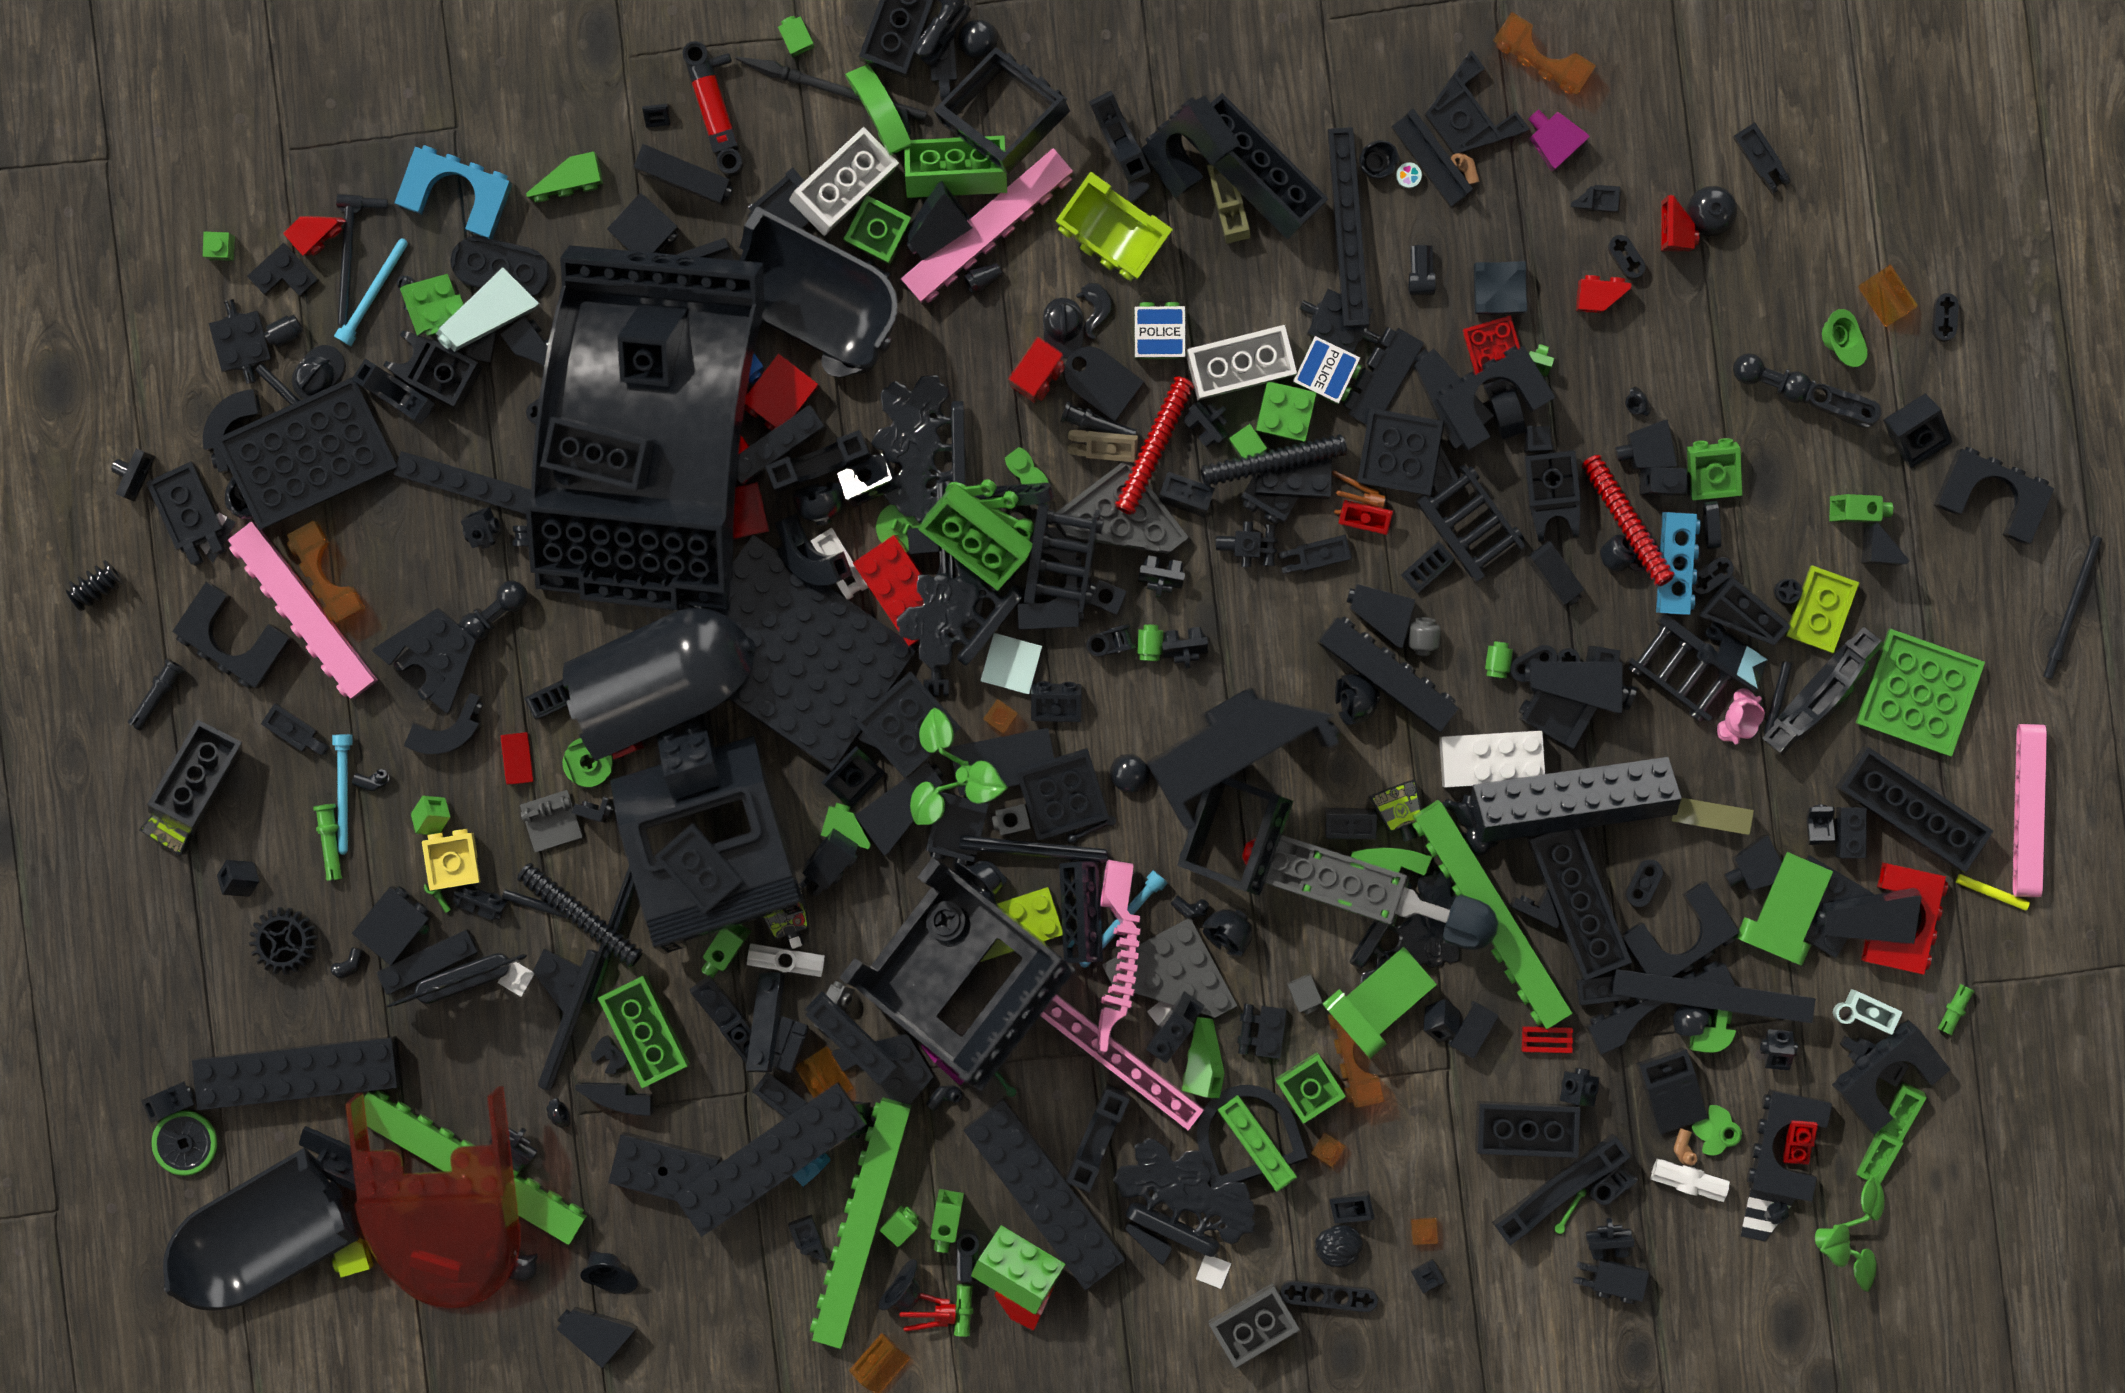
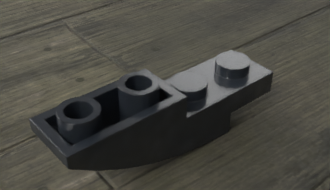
[689,975,752,1064]

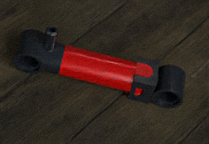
[682,41,744,177]

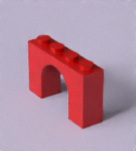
[1861,863,1948,974]

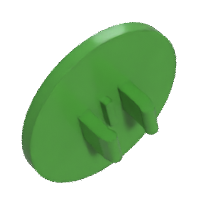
[876,505,921,551]

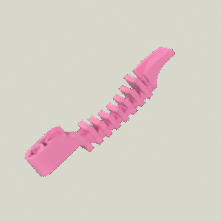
[1097,860,1140,1054]

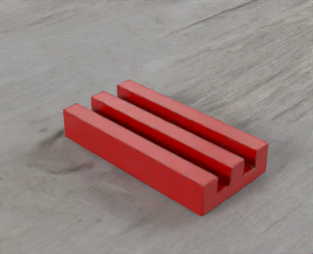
[1521,1026,1573,1053]

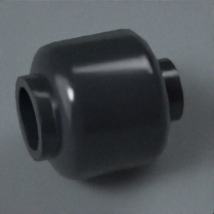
[1600,534,1638,572]

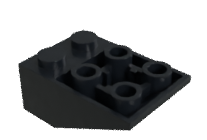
[1635,1047,1708,1135]

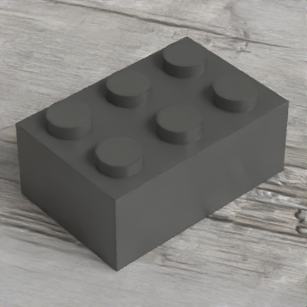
[1208,1283,1300,1368]

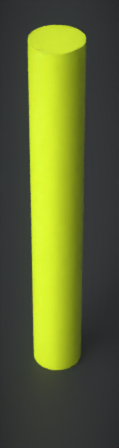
[1956,874,2030,911]

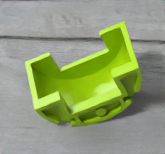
[1056,172,1173,281]

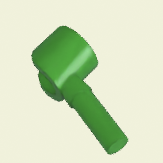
[424,884,451,913]

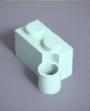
[1833,989,1902,1035]

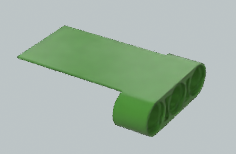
[1736,852,1833,966]
[1322,947,1437,1059]

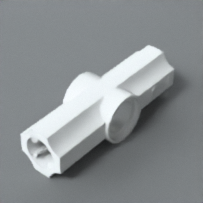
[747,943,825,977]
[1651,1159,1730,1202]

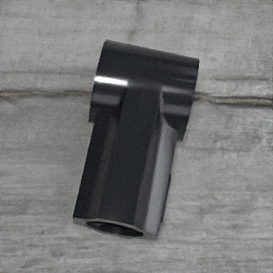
[1408,245,1435,295]
[956,1229,979,1282]

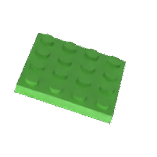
[1856,629,1985,757]

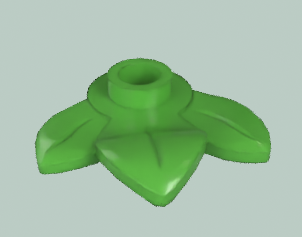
[1692,1105,1742,1155]

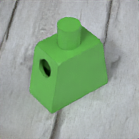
[1829,494,1893,523]
[701,924,752,978]
[931,1189,964,1253]

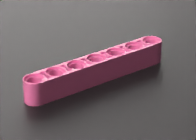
[2013,724,2047,897]

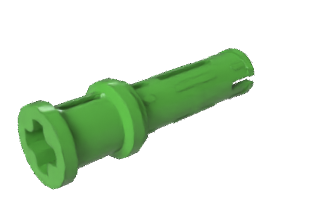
[313,803,342,881]

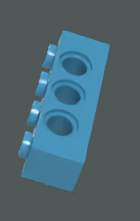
[1656,512,1700,615]

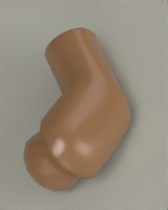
[1451,153,1480,185]
[1674,1128,1697,1166]

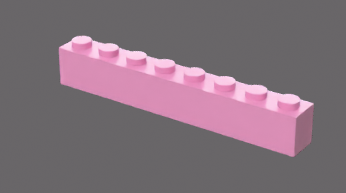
[901,148,1073,304]
[228,522,378,699]
[1040,995,1204,1130]

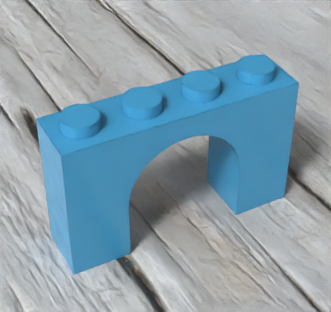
[395,145,513,239]

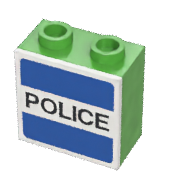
[1134,302,1185,359]
[1292,336,1361,405]

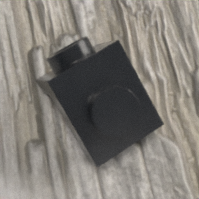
[1806,804,1835,845]

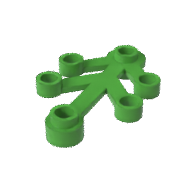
[946,479,1034,540]

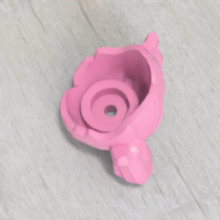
[1717,688,1765,744]

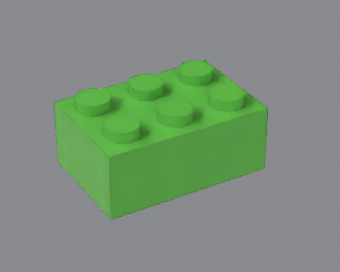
[971,1225,1065,1315]

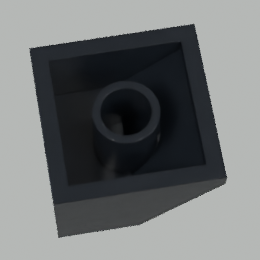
[1883,393,1953,468]

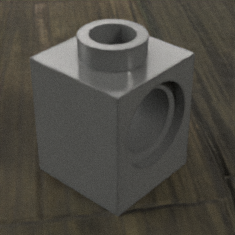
[992,804,1031,835]
[1287,973,1323,1014]

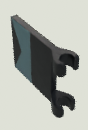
[1697,621,1768,691]

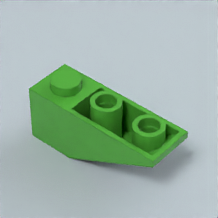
[526,152,603,203]
[1182,1017,1225,1098]

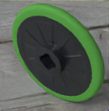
[152,1110,217,1176]

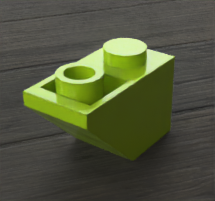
[332,1238,374,1277]

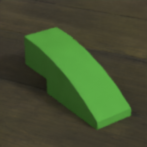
[1350,847,1432,876]

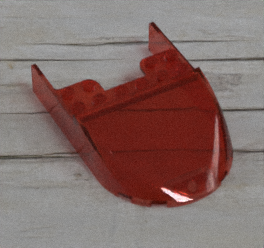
[346,1086,521,1308]

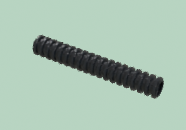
[1201,434,1347,487]
[517,863,643,967]

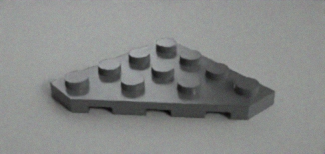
[1054,461,1189,554]
[1102,918,1237,1018]

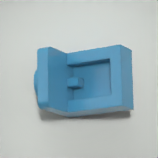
[792,1153,831,1187]

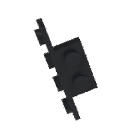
[298,1126,396,1192]

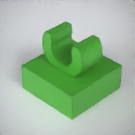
[1529,344,1554,377]

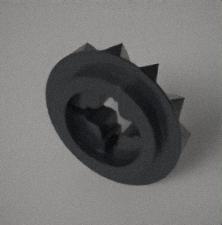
[926,901,966,942]

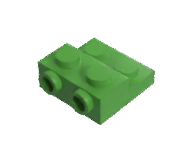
[400,274,463,337]
[1687,438,1742,500]

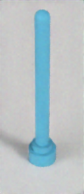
[334,239,408,346]
[332,734,353,855]
[1080,870,1168,968]

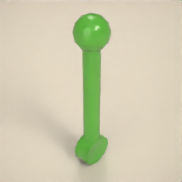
[1554,1188,1587,1234]

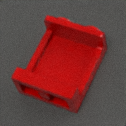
[744,354,819,431]

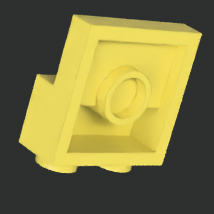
[422,829,480,891]

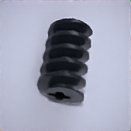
[66,560,123,611]

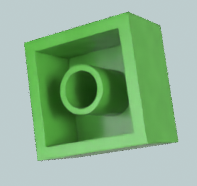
[844,195,912,266]
[1255,381,1316,443]
[1275,1052,1346,1124]

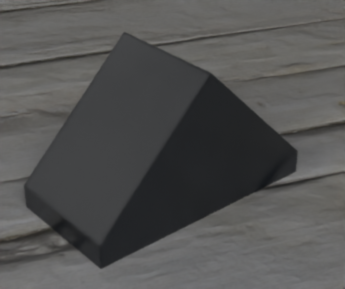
[1329,1190,1375,1224]

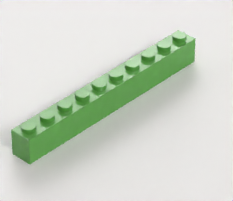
[1412,800,1572,1029]
[353,1090,587,1245]
[809,1097,912,1349]

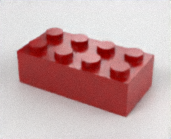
[1009,337,1064,404]
[853,535,924,646]

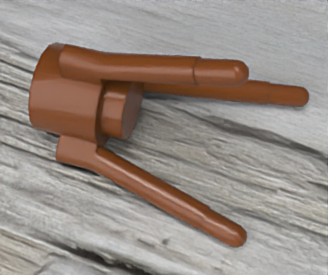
[1331,470,1385,515]

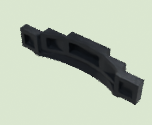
[1762,627,1884,756]

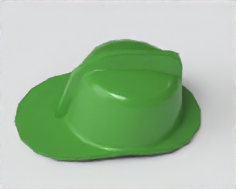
[1822,309,1867,367]

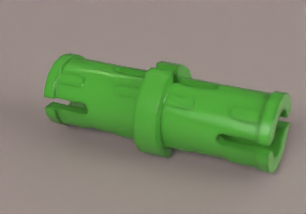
[1937,984,1975,1036]
[954,1284,973,1337]

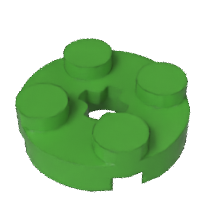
[562,738,614,787]

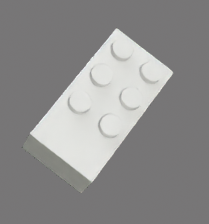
[789,127,899,236]
[1185,325,1297,400]
[1439,731,1545,787]

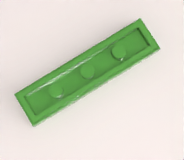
[1218,1095,1297,1192]

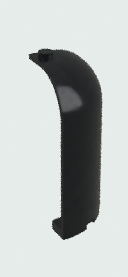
[736,206,897,368]
[563,608,756,761]
[163,1148,359,1311]

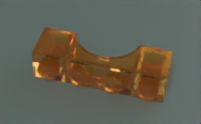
[1493,12,1596,94]
[287,520,366,623]
[1328,1015,1384,1108]

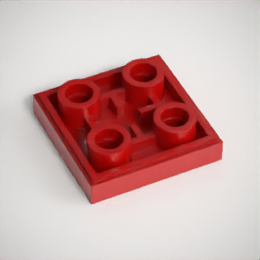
[1462,315,1520,375]

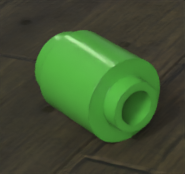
[1138,624,1163,661]
[1485,641,1513,678]

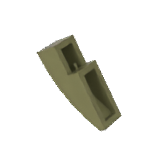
[1207,164,1250,244]
[1671,798,1754,835]

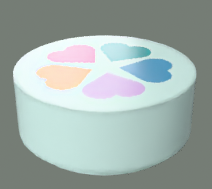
[1396,163,1422,189]

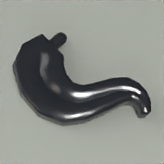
[1076,283,1111,340]

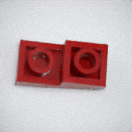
[1783,1120,1817,1165]

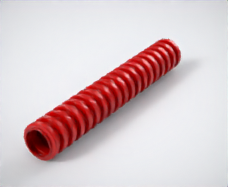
[1115,377,1195,515]
[1581,455,1675,586]

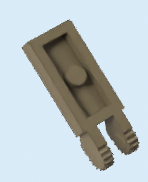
[1068,429,1138,462]

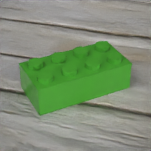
[905,135,1007,198]
[918,483,1033,591]
[598,974,690,1088]

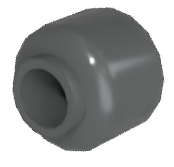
[1407,617,1441,656]

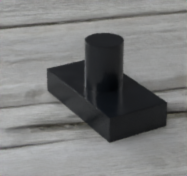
[111,448,155,501]

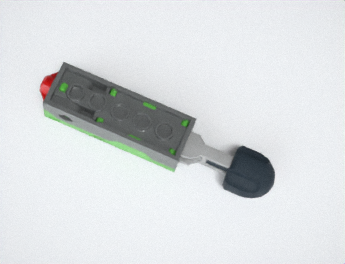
[1242,835,1498,950]

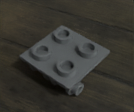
[520,790,583,852]

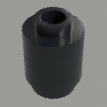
[264,314,304,348]

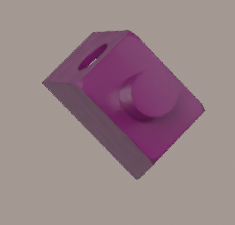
[1528,109,1590,172]

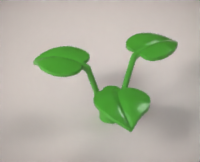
[910,708,1007,825]
[1815,1175,1885,1292]

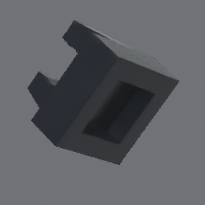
[1410,1259,1445,1294]

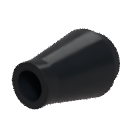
[964,263,1003,294]

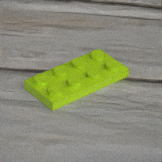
[981,887,1063,962]

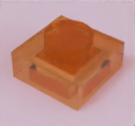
[983,699,1018,734]
[1311,1132,1346,1167]
[1411,1217,1438,1245]

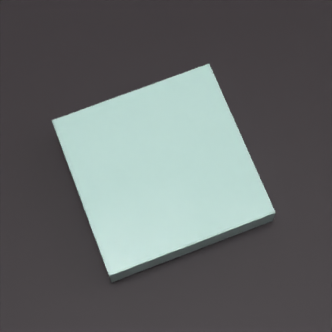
[981,633,1042,694]

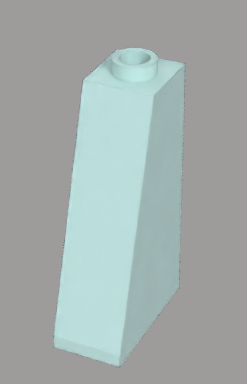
[437,268,539,352]

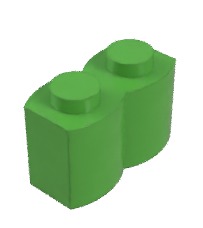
[1005,447,1049,484]

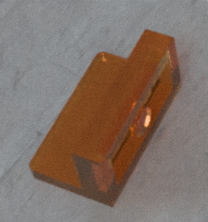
[1858,264,1918,327]
[795,1046,853,1098]
[849,1333,910,1393]

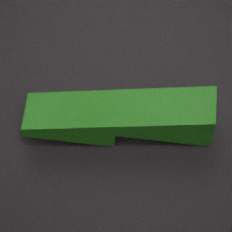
[1856,1081,1926,1184]

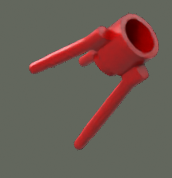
[899,1293,956,1331]

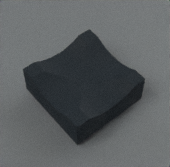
[1474,261,1527,315]

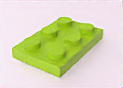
[1785,565,1859,653]

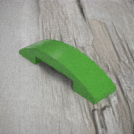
[845,64,912,156]

